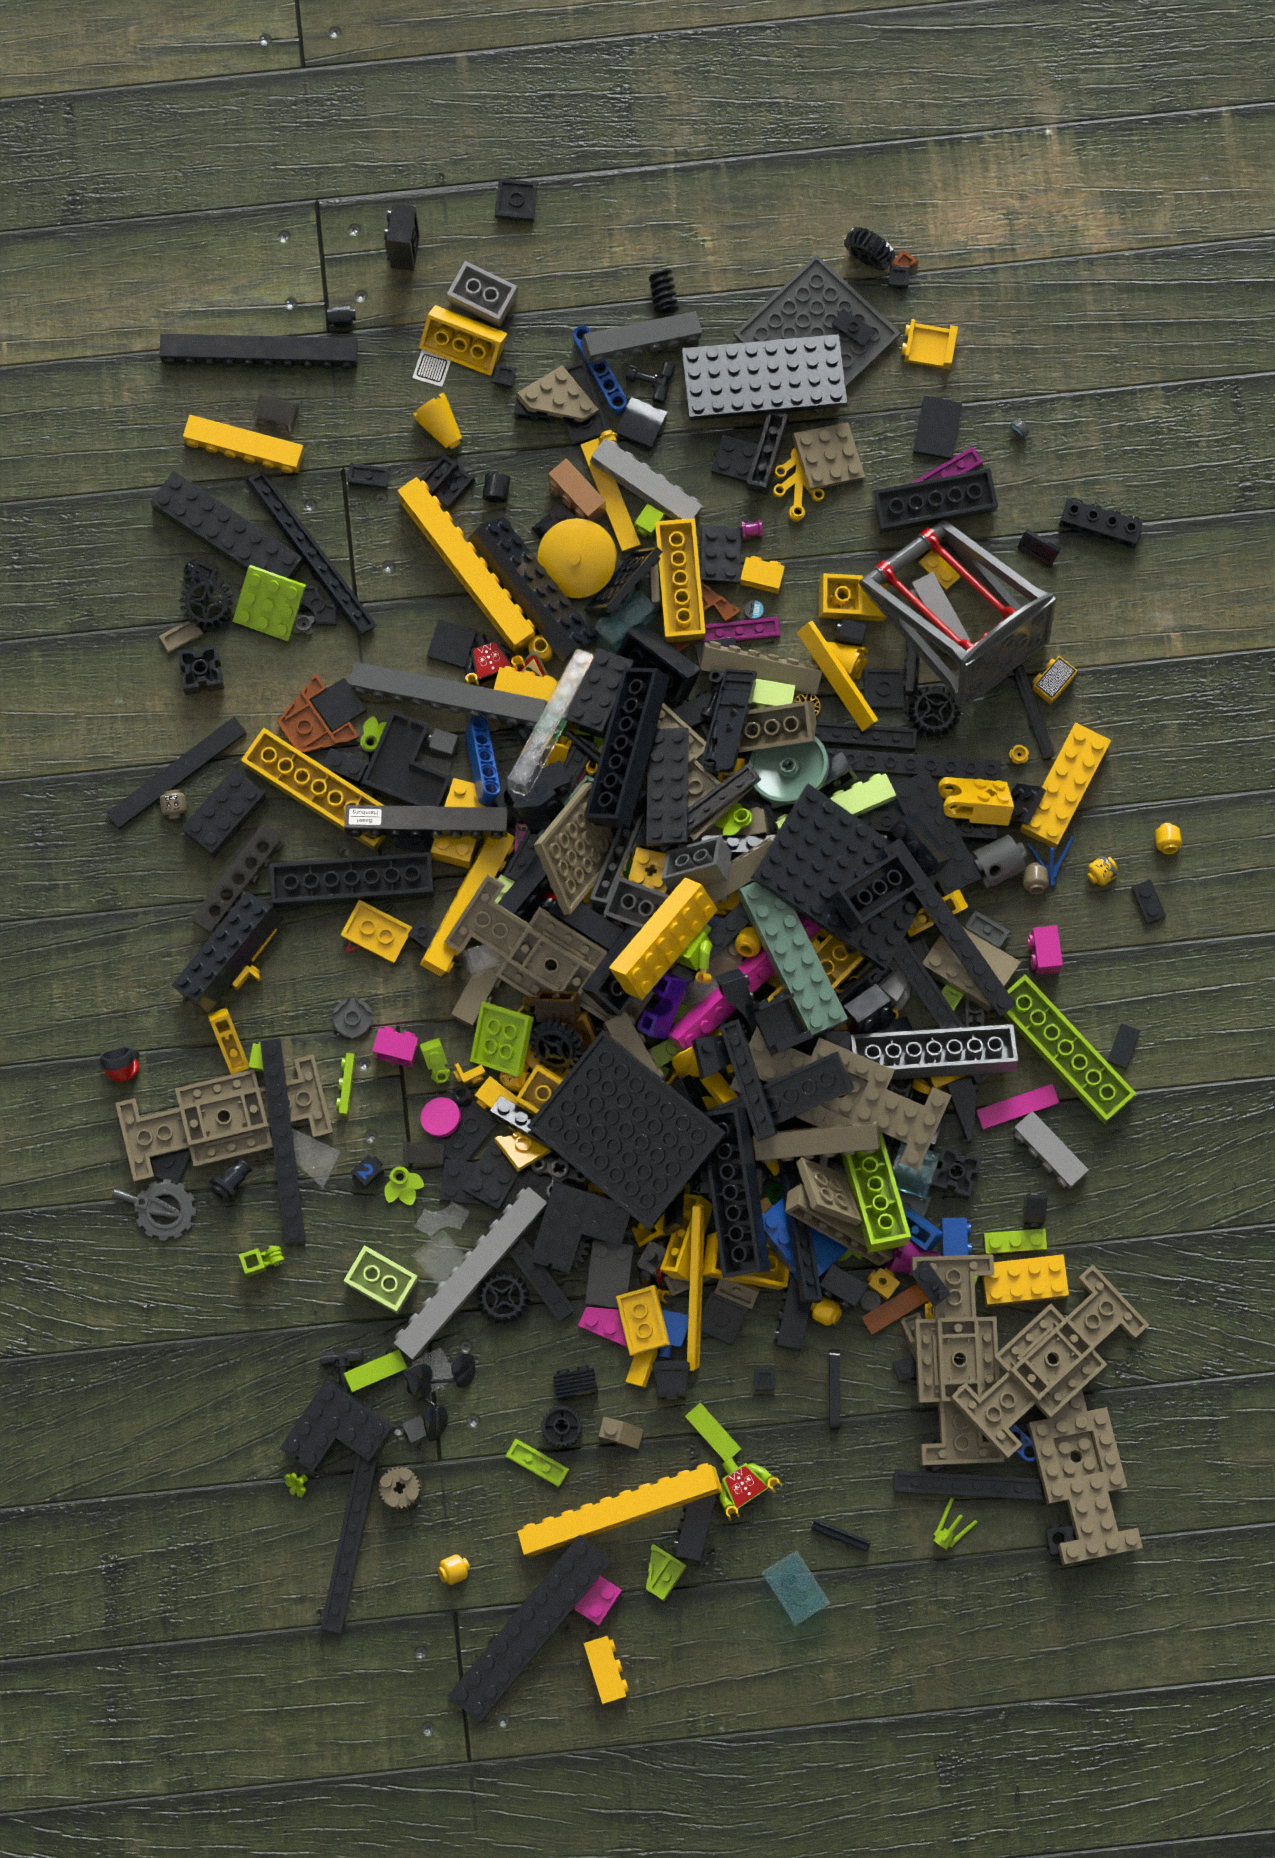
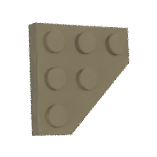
[516,365,599,422]

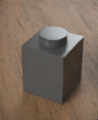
[427,728,459,759]

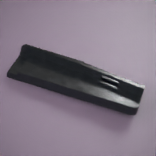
[701,669,757,776]

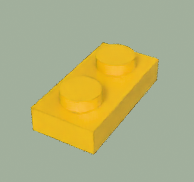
[918,550,961,591]

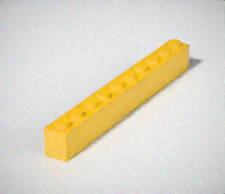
[517,1463,722,1557]

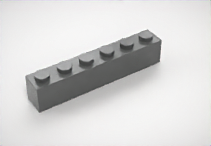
[581,311,702,364]

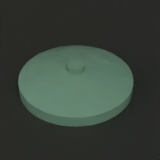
[749,736,829,805]

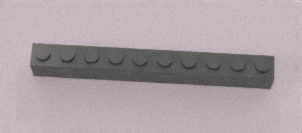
[349,662,549,729]

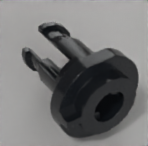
[206,1159,252,1202]

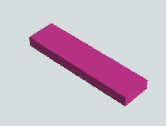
[976,1084,1060,1130]

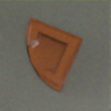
[891,250,919,269]

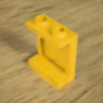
[901,319,958,370]

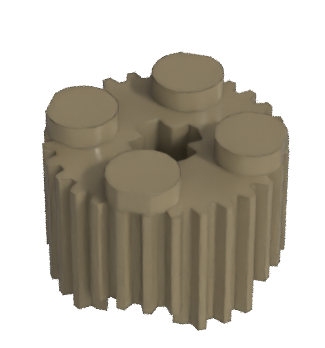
[379,1467,421,1511]

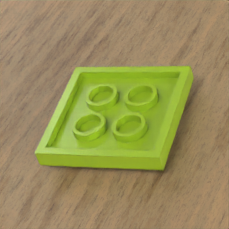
[233,565,306,641]
[470,1002,534,1077]

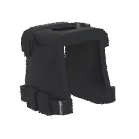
[652,1360,690,1400]

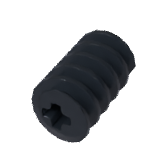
[649,269,679,314]

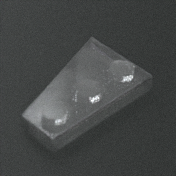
[292,1128,341,1188]

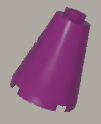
[886,1239,942,1273]

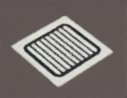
[413,350,451,387]

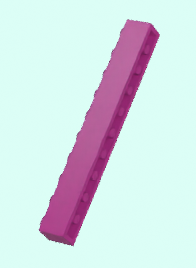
[668,911,822,1051]

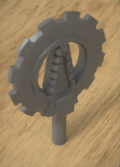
[112,1179,196,1241]

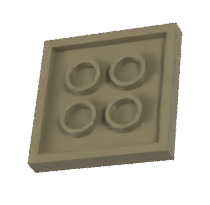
[792,423,865,490]
[796,1157,862,1226]

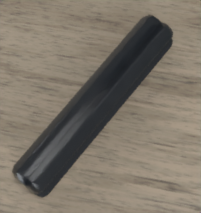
[811,1519,871,1552]

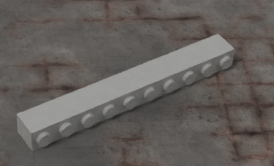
[394,1187,547,1360]

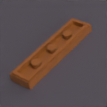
[861,1284,929,1335]

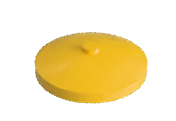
[537,518,617,598]

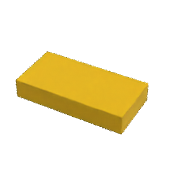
[625,1349,659,1388]

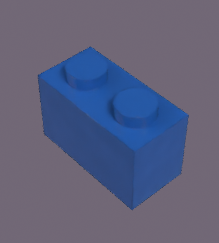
[904,1209,944,1250]
[941,1218,972,1256]

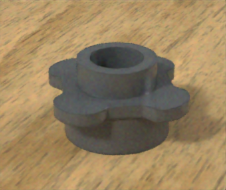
[293,614,315,635]

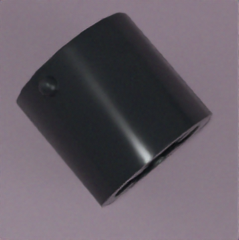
[483,473,511,503]

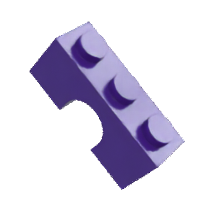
[637,973,688,1039]

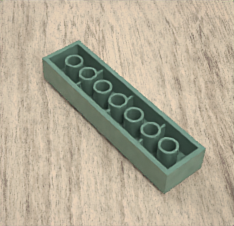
[737,882,848,1038]

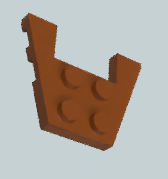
[659,582,740,653]
[277,673,360,754]

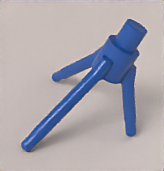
[1026,837,1074,886]

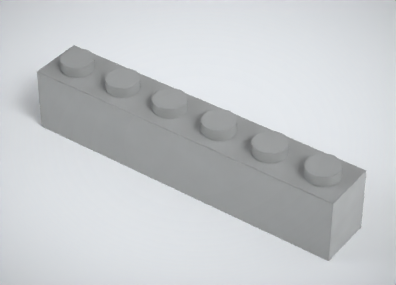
[590,438,702,520]

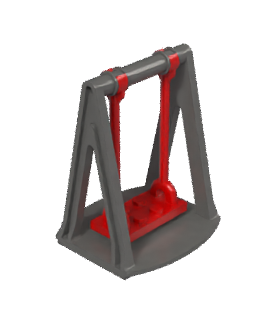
[859,519,1056,708]

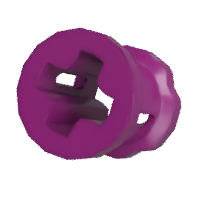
[741,520,763,539]

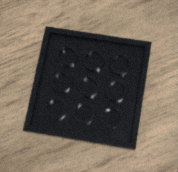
[584,546,663,615]

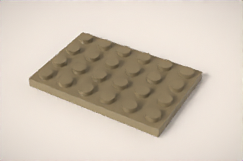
[534,782,614,915]

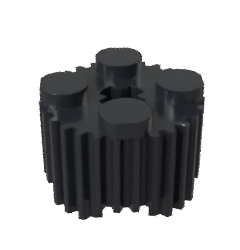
[541,1405,583,1449]

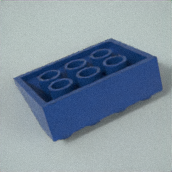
[762,1196,849,1280]

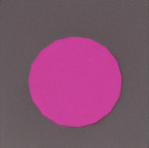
[420,1097,461,1138]

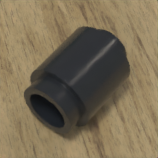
[327,304,356,326]

